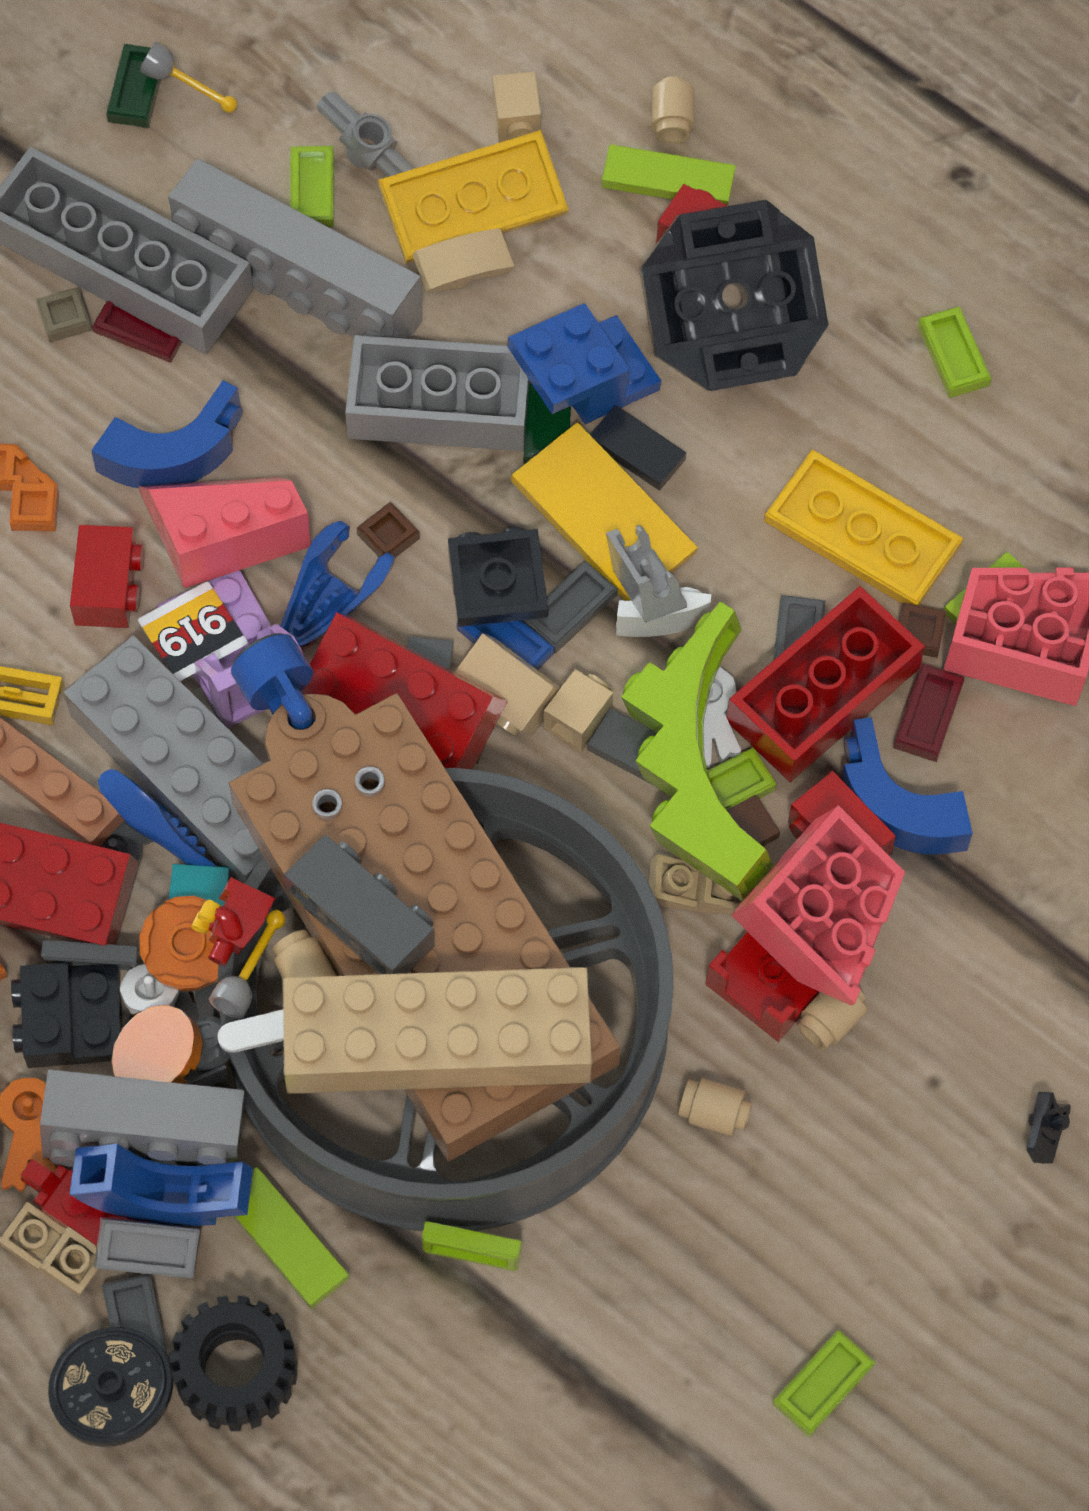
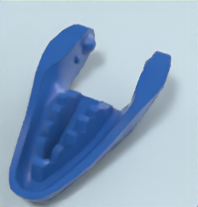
[280,521,395,648]
[98,769,217,867]

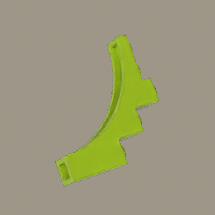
[621,601,773,901]

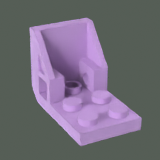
[157,570,302,728]

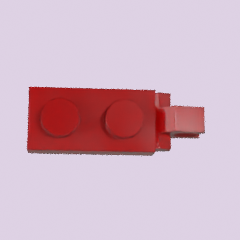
[20,1159,144,1246]

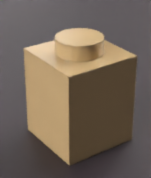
[492,71,541,142]
[544,669,613,752]

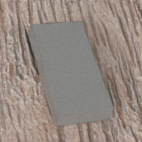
[94,1217,200,1278]

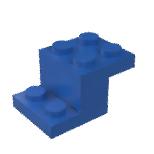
[507,303,662,424]

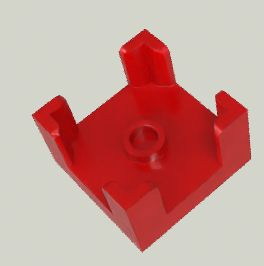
[705,932,820,1043]

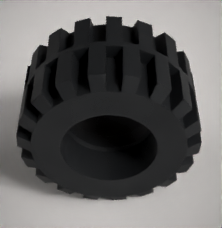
[170,1295,298,1432]

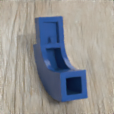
[91,380,242,489]
[841,717,973,855]
[69,1144,253,1226]

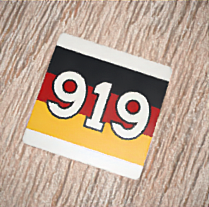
[138,582,248,681]

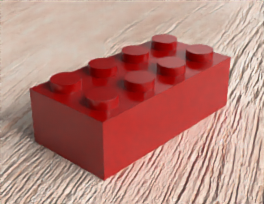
[726,586,925,783]
[302,612,508,770]
[0,823,139,946]

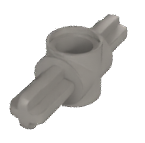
[316,91,415,177]

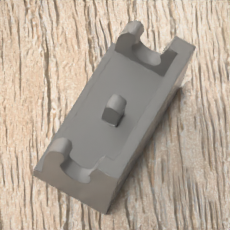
[606,525,687,622]

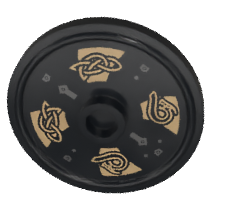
[48,1327,173,1447]

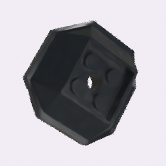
[639,200,829,391]

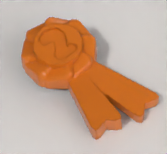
[0,1078,56,1193]

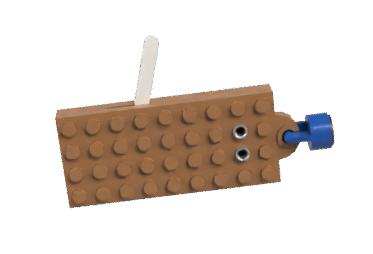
[218,633,620,1162]

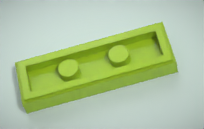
[601,144,736,205]
[233,1167,349,1310]

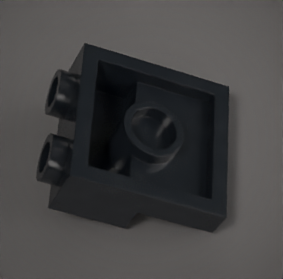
[448,527,549,627]
[11,962,122,1068]

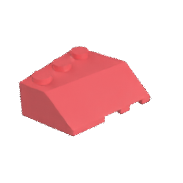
[139,477,311,588]
[944,568,1089,706]
[731,805,905,1006]

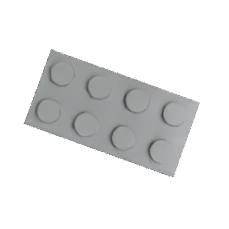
[345,335,530,451]
[40,1069,244,1167]

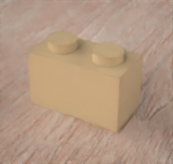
[455,633,561,735]

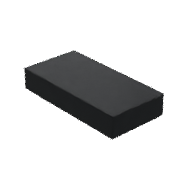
[590,405,687,491]

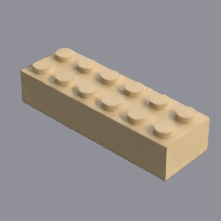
[283,967,592,1094]

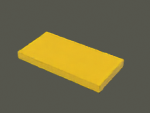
[378,130,569,264]
[511,422,698,601]
[764,449,964,606]

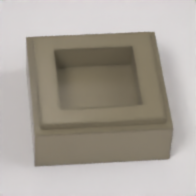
[36,287,92,343]

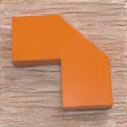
[0,444,59,531]

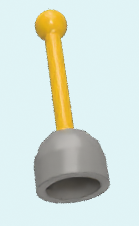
[139,41,238,113]
[209,910,286,1019]

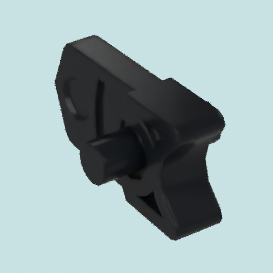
[1026,1092,1071,1164]

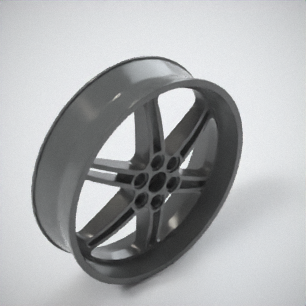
[218,768,674,1232]

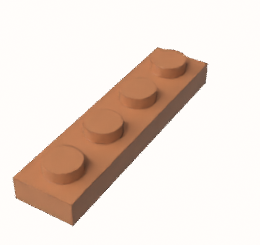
[0,718,124,846]

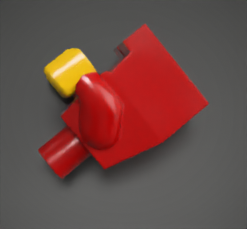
[191,877,275,966]

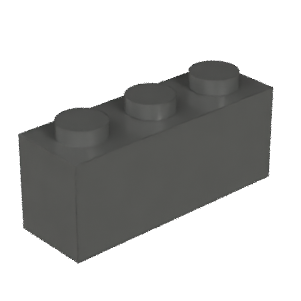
[284,834,435,975]

